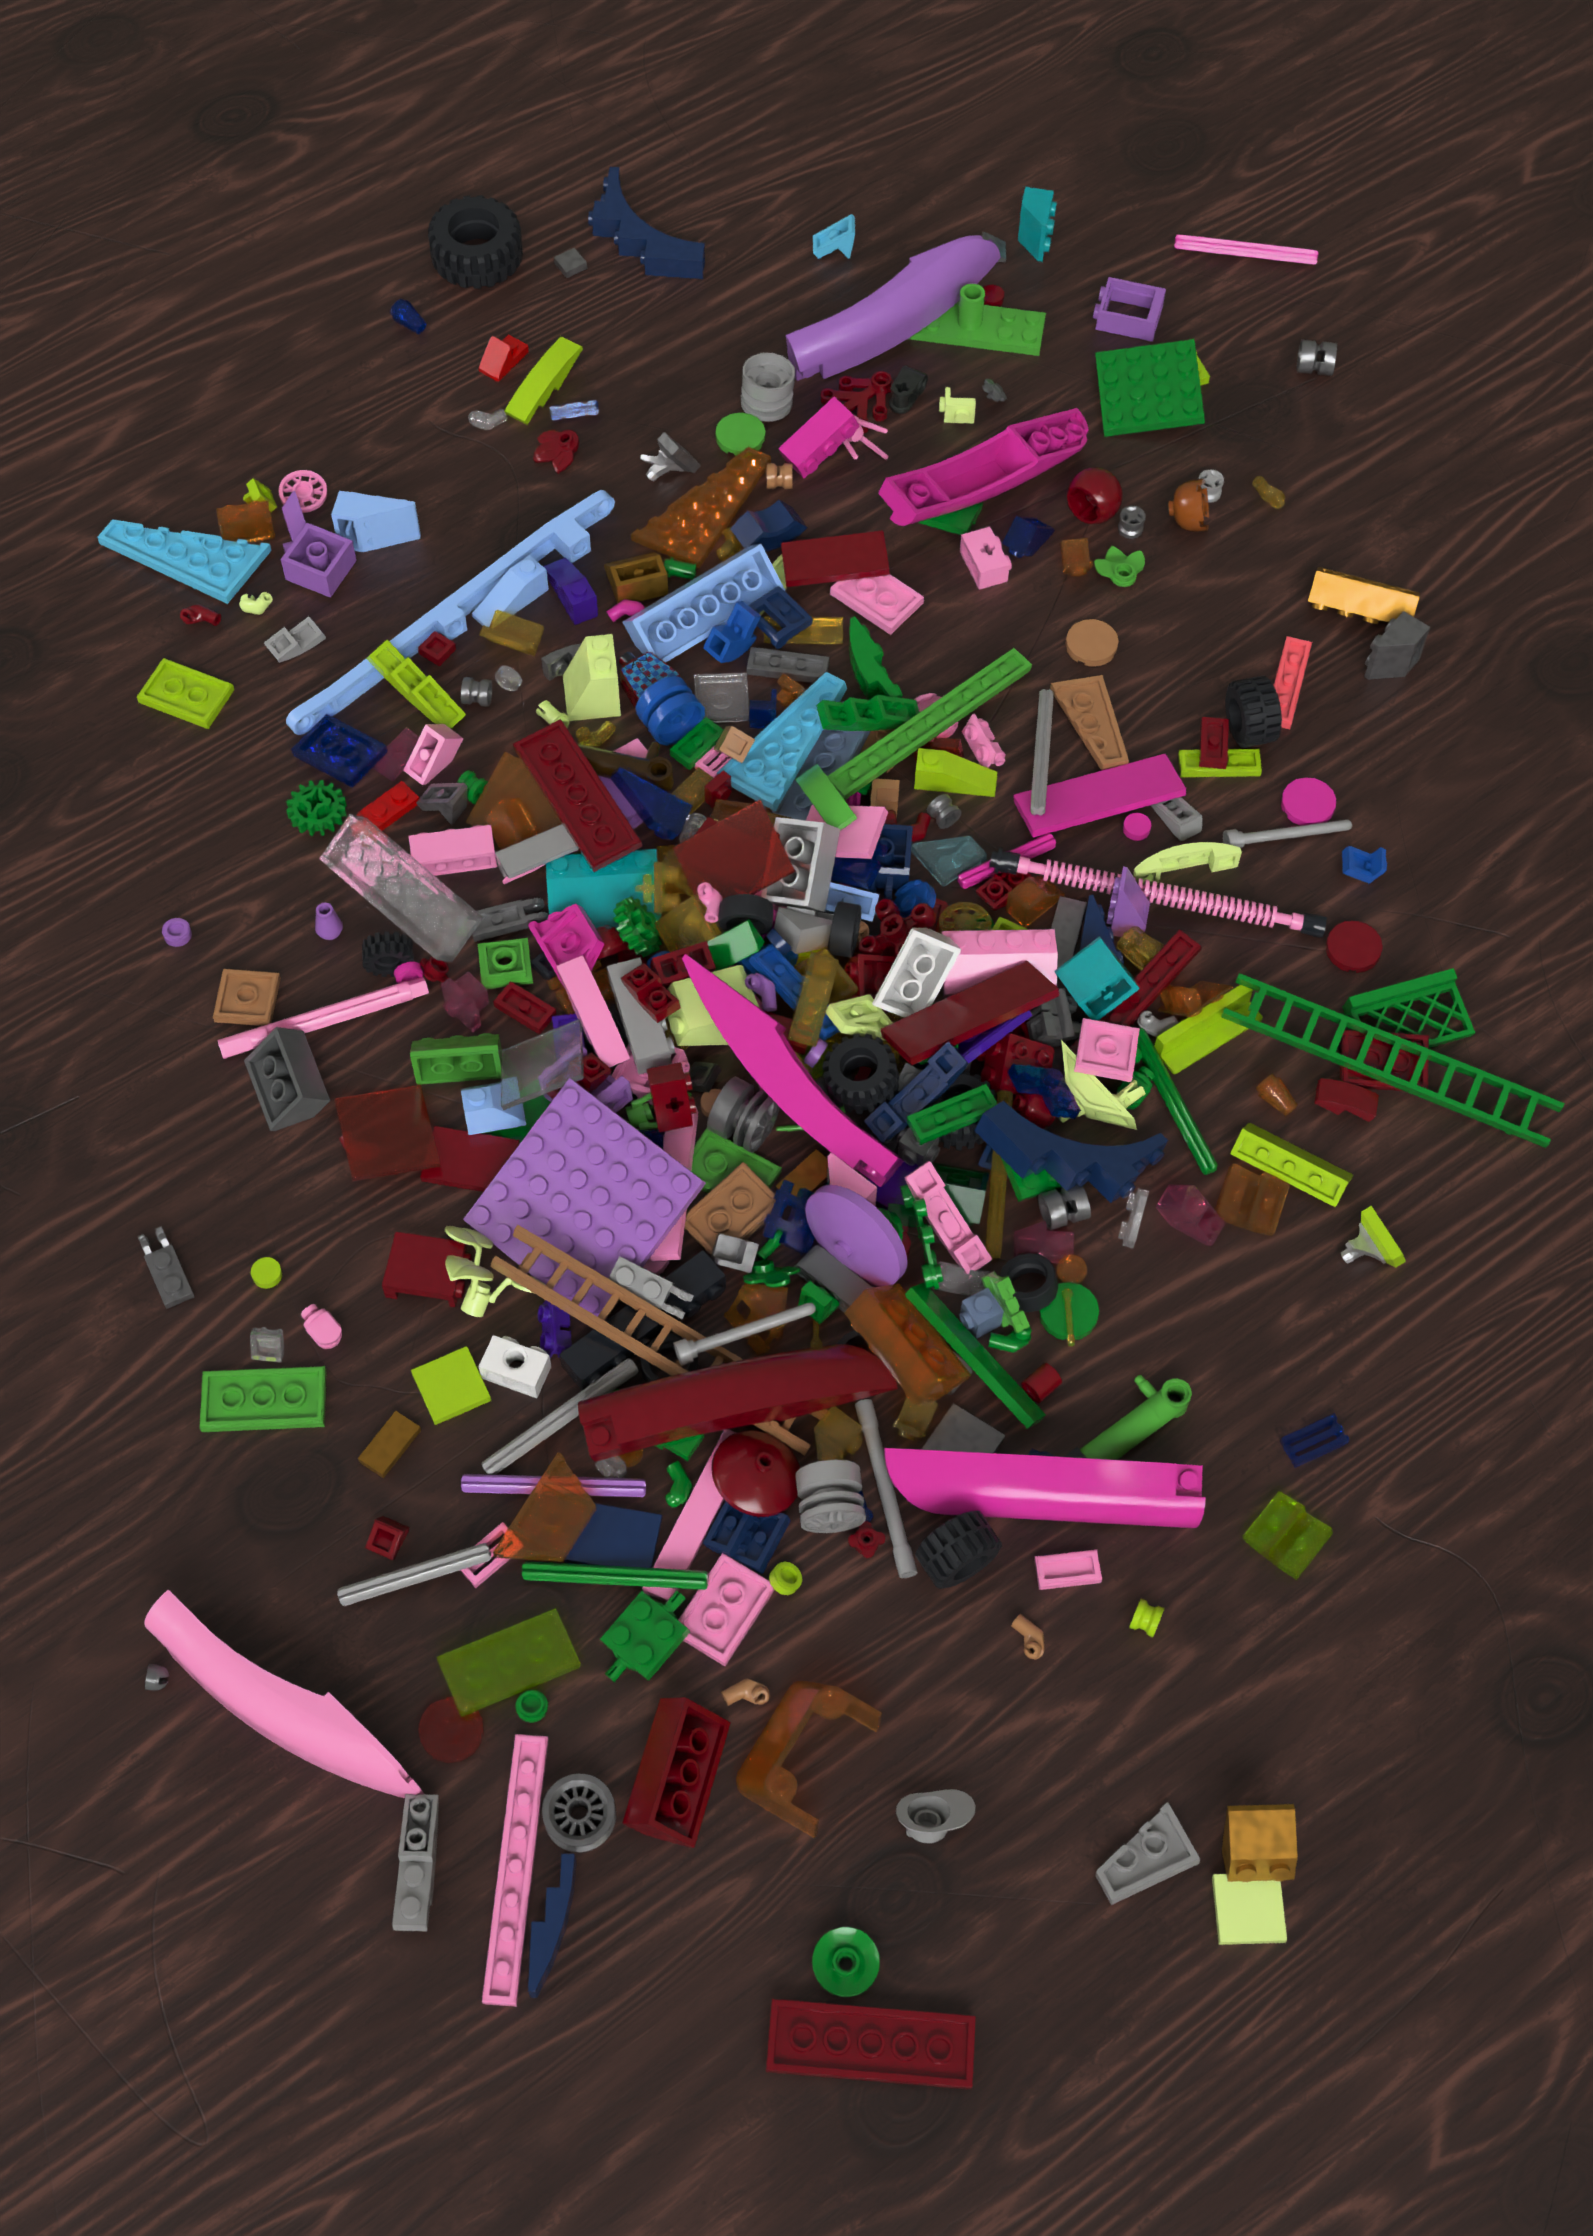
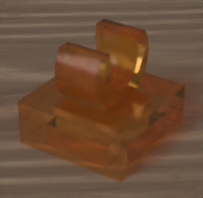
[776,673,806,708]

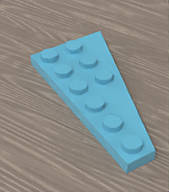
[97,520,272,604]
[717,672,847,811]

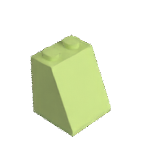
[563,634,621,721]
[667,965,759,1046]

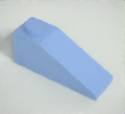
[472,555,549,632]

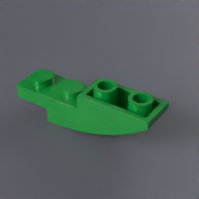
[849,616,902,700]

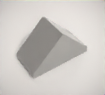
[774,907,832,954]

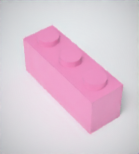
[409,825,497,878]

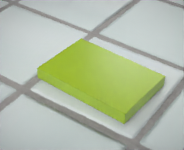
[137,658,234,729]

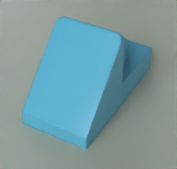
[813,214,855,259]

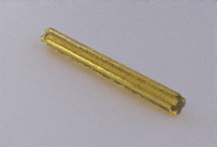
[985,1090,1013,1259]

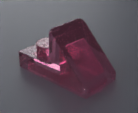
[1014,1221,1074,1264]

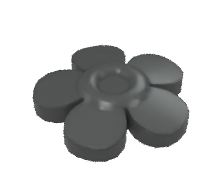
[982,379,1007,402]

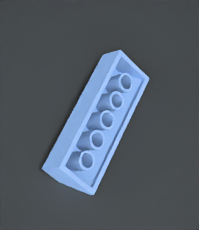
[623,544,785,663]

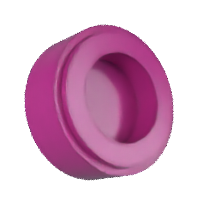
[1123,813,1151,841]
[394,962,424,984]

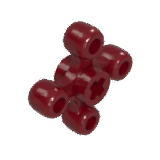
[858,899,937,957]

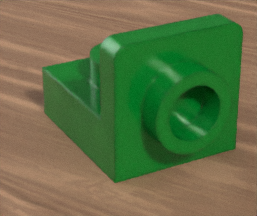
[798,1281,839,1324]

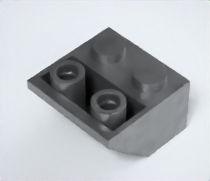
[1364,611,1430,679]

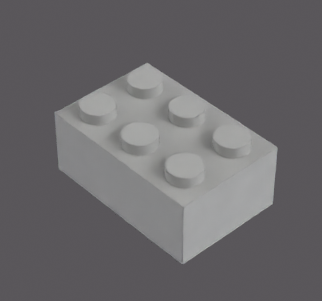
[761,817,840,912]

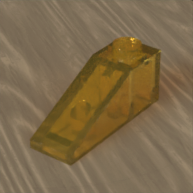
[788,952,839,1047]

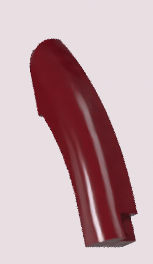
[578,1344,898,1462]

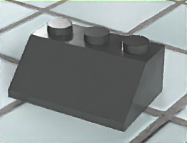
[244,1027,330,1131]

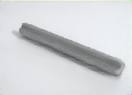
[337,1543,491,1606]

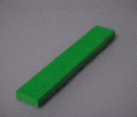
[905,1282,1046,1428]

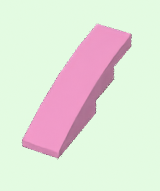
[556,955,630,1068]

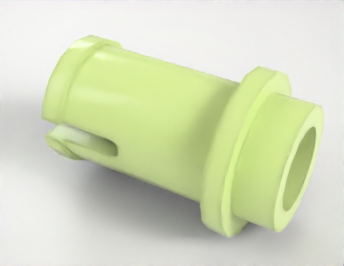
[536,700,569,728]

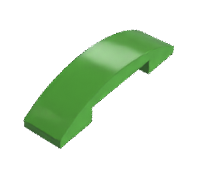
[795,763,857,831]

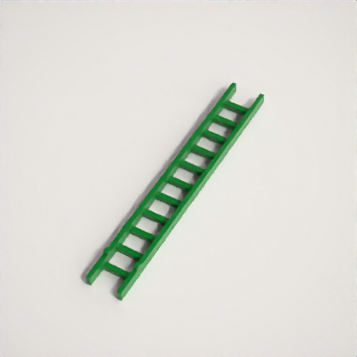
[1221,973,1565,1148]

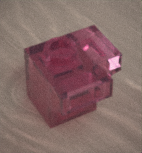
[441,972,489,1032]

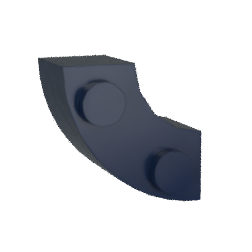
[730,500,808,552]

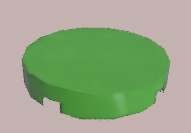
[715,412,766,457]

